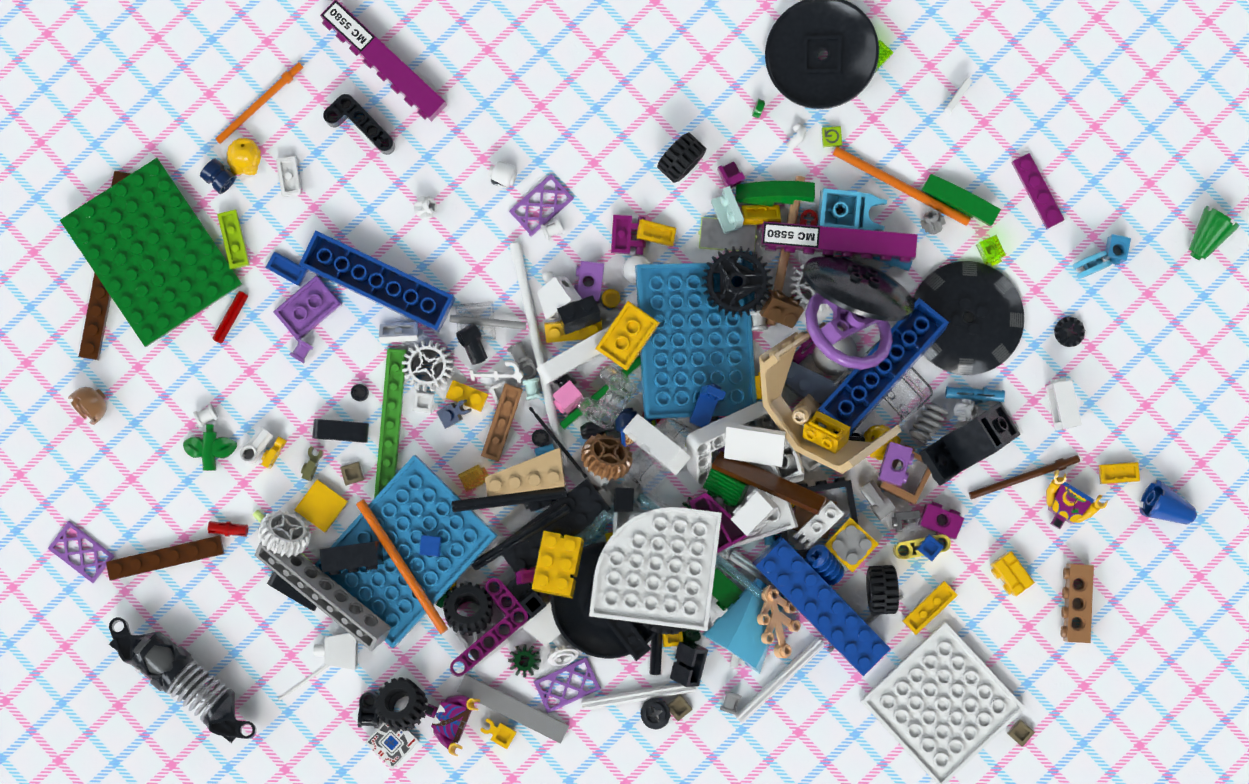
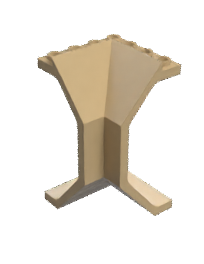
[759,322,902,474]

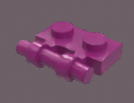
[611,215,646,255]

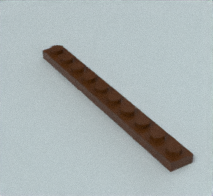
[78,171,131,361]

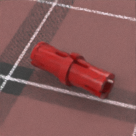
[207,521,249,537]

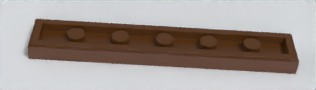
[712,451,827,515]

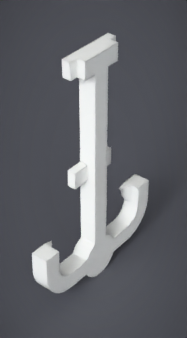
[469,360,524,388]

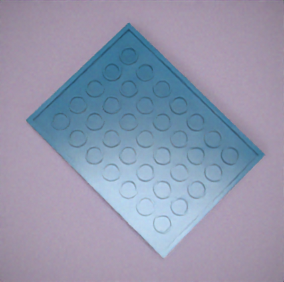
[635,262,757,419]
[314,455,498,649]

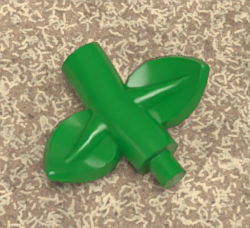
[183,424,237,471]

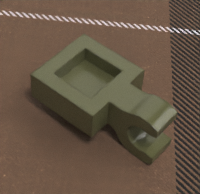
[301,446,324,481]

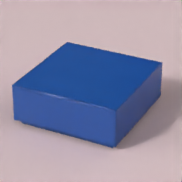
[917,534,944,561]
[419,535,442,557]

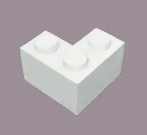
[731,490,778,536]

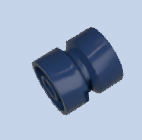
[200,158,236,194]

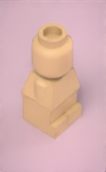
[792,394,821,425]

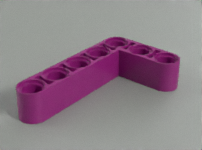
[450,578,528,677]

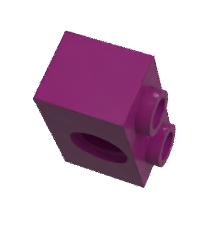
[917,501,964,540]

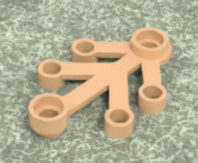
[757,585,801,658]

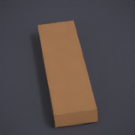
[481,383,523,462]

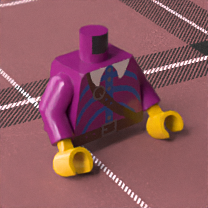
[424,695,480,756]

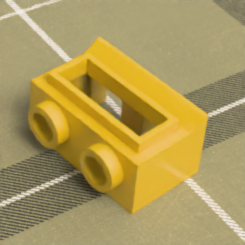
[802,411,851,454]

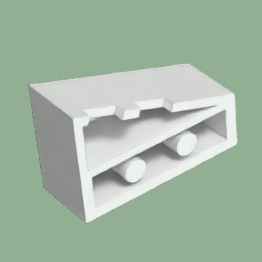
[623,413,691,475]

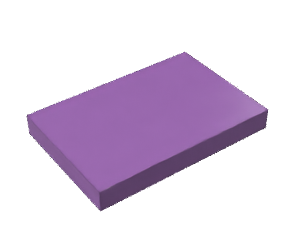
[273,275,342,341]

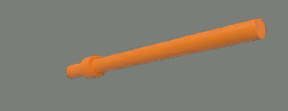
[215,62,304,144]

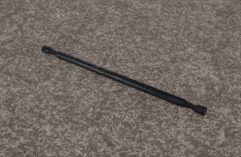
[529,407,588,479]

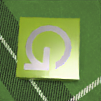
[821,126,842,148]

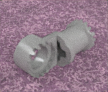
[507,342,537,380]

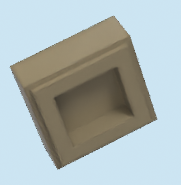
[340,462,364,486]
[667,694,693,721]
[1007,719,1035,747]

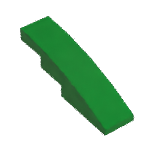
[921,174,1001,227]
[735,181,815,207]

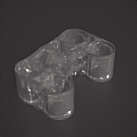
[577,365,637,428]

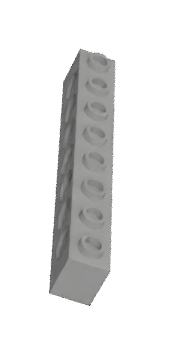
[254,541,391,651]

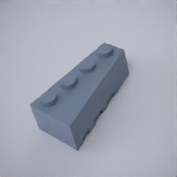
[784,361,840,405]

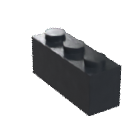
[319,541,384,575]

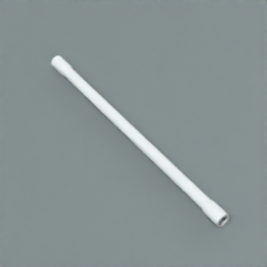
[509,242,569,466]

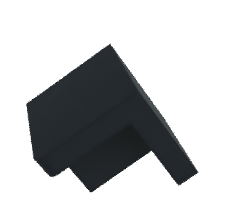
[614,487,634,512]

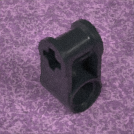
[358,690,379,729]

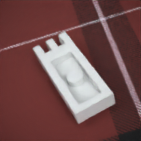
[793,500,844,550]

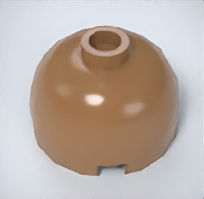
[68,387,107,425]

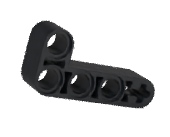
[323,94,395,155]

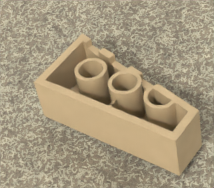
[485,448,566,497]

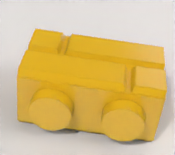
[990,551,1035,596]

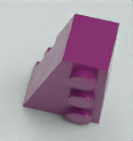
[688,492,750,553]

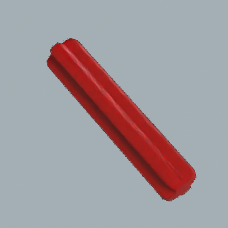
[212,291,248,344]

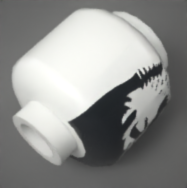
[488,161,517,189]

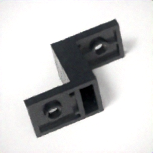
[919,402,1021,486]

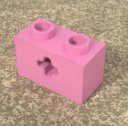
[552,380,586,415]

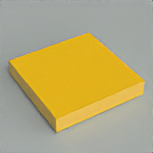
[294,479,348,533]

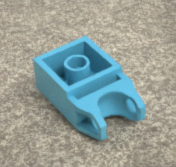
[817,188,887,231]

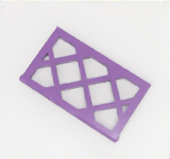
[509,174,574,237]
[47,521,115,583]
[534,657,601,713]

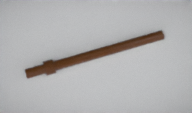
[969,455,1080,500]

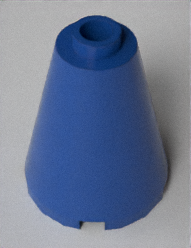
[1139,480,1197,525]

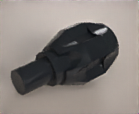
[580,421,615,440]

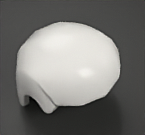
[622,255,652,284]

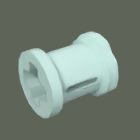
[522,378,543,401]

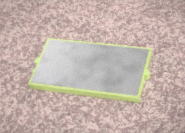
[698,217,758,252]

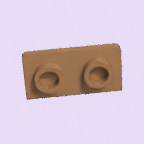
[759,289,804,329]

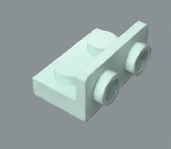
[711,186,744,234]

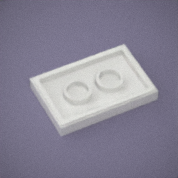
[724,423,786,467]

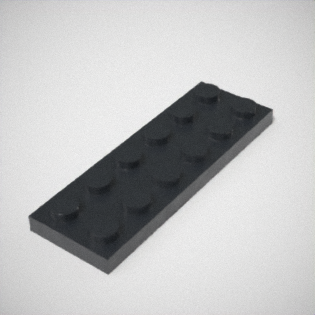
[502,478,611,572]

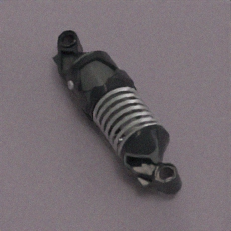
[109,617,257,744]

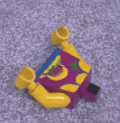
[1046,470,1108,529]

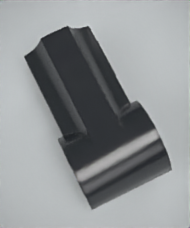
[456,324,488,365]

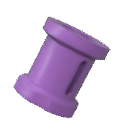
[289,339,314,364]

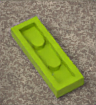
[217,209,250,270]

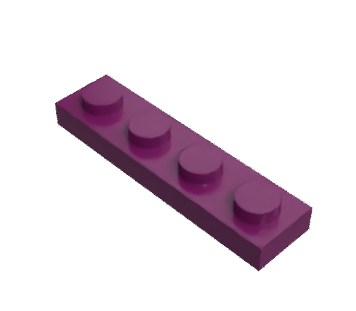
[1011,153,1065,230]

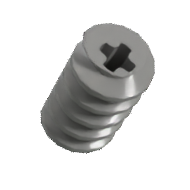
[909,402,948,445]

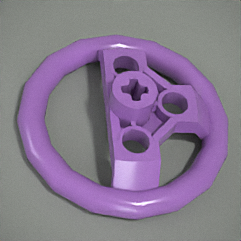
[805,293,893,370]

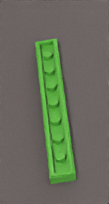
[374,348,407,498]

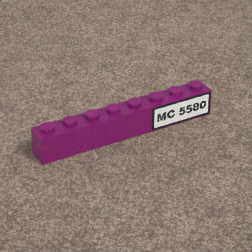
[320,0,447,122]
[761,221,918,263]

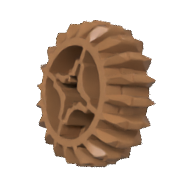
[581,433,633,481]

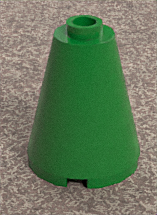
[1188,206,1240,261]

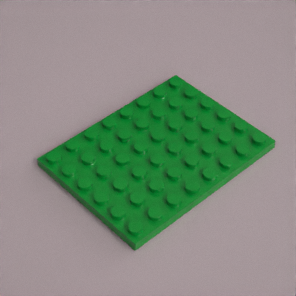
[60,158,243,347]

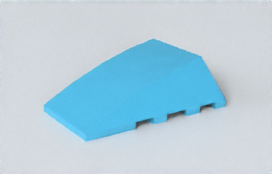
[702,578,786,674]

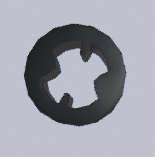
[351,384,369,402]
[532,429,549,447]

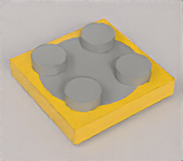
[824,517,879,573]

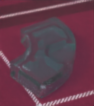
[585,510,613,545]

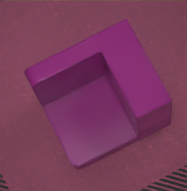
[717,162,745,188]

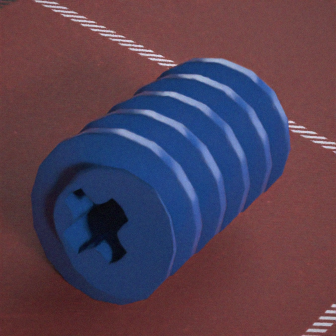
[806,545,845,586]

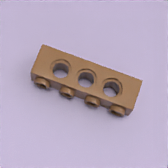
[1060,564,1094,643]

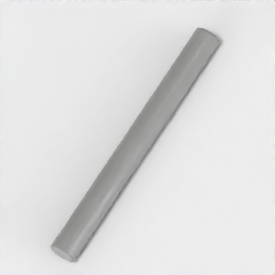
[449,315,527,330]

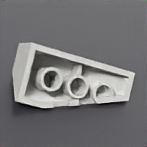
[765,422,805,484]

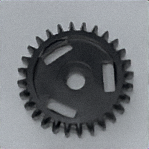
[702,246,773,318]

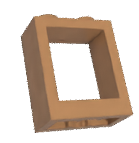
[879,444,931,505]

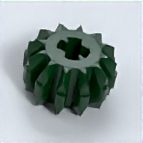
[508,644,541,677]

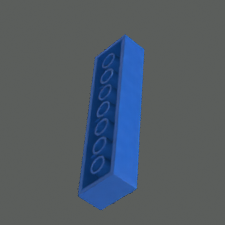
[299,230,456,333]
[818,298,949,437]
[752,536,891,676]

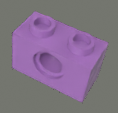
[574,261,604,303]
[877,442,914,486]

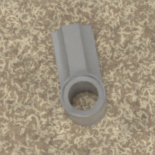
[859,479,896,520]

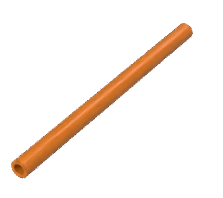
[832,147,971,226]
[356,499,448,635]

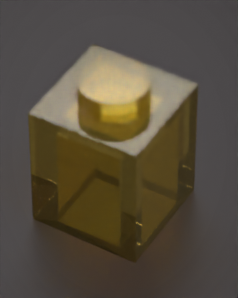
[458,464,489,492]

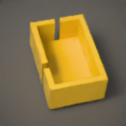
[532,531,584,598]

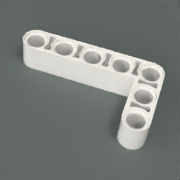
[686,401,774,484]

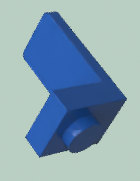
[689,383,726,428]

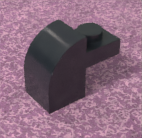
[506,577,547,618]

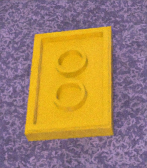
[595,301,660,371]

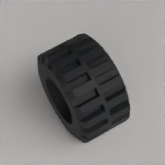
[657,132,707,183]
[866,565,899,615]
[443,582,493,636]
[374,677,428,731]

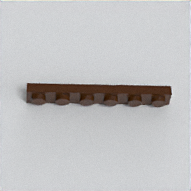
[106,535,225,581]

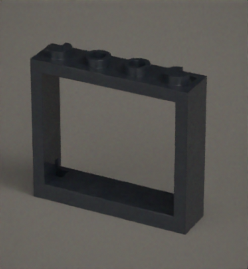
[780,477,859,559]

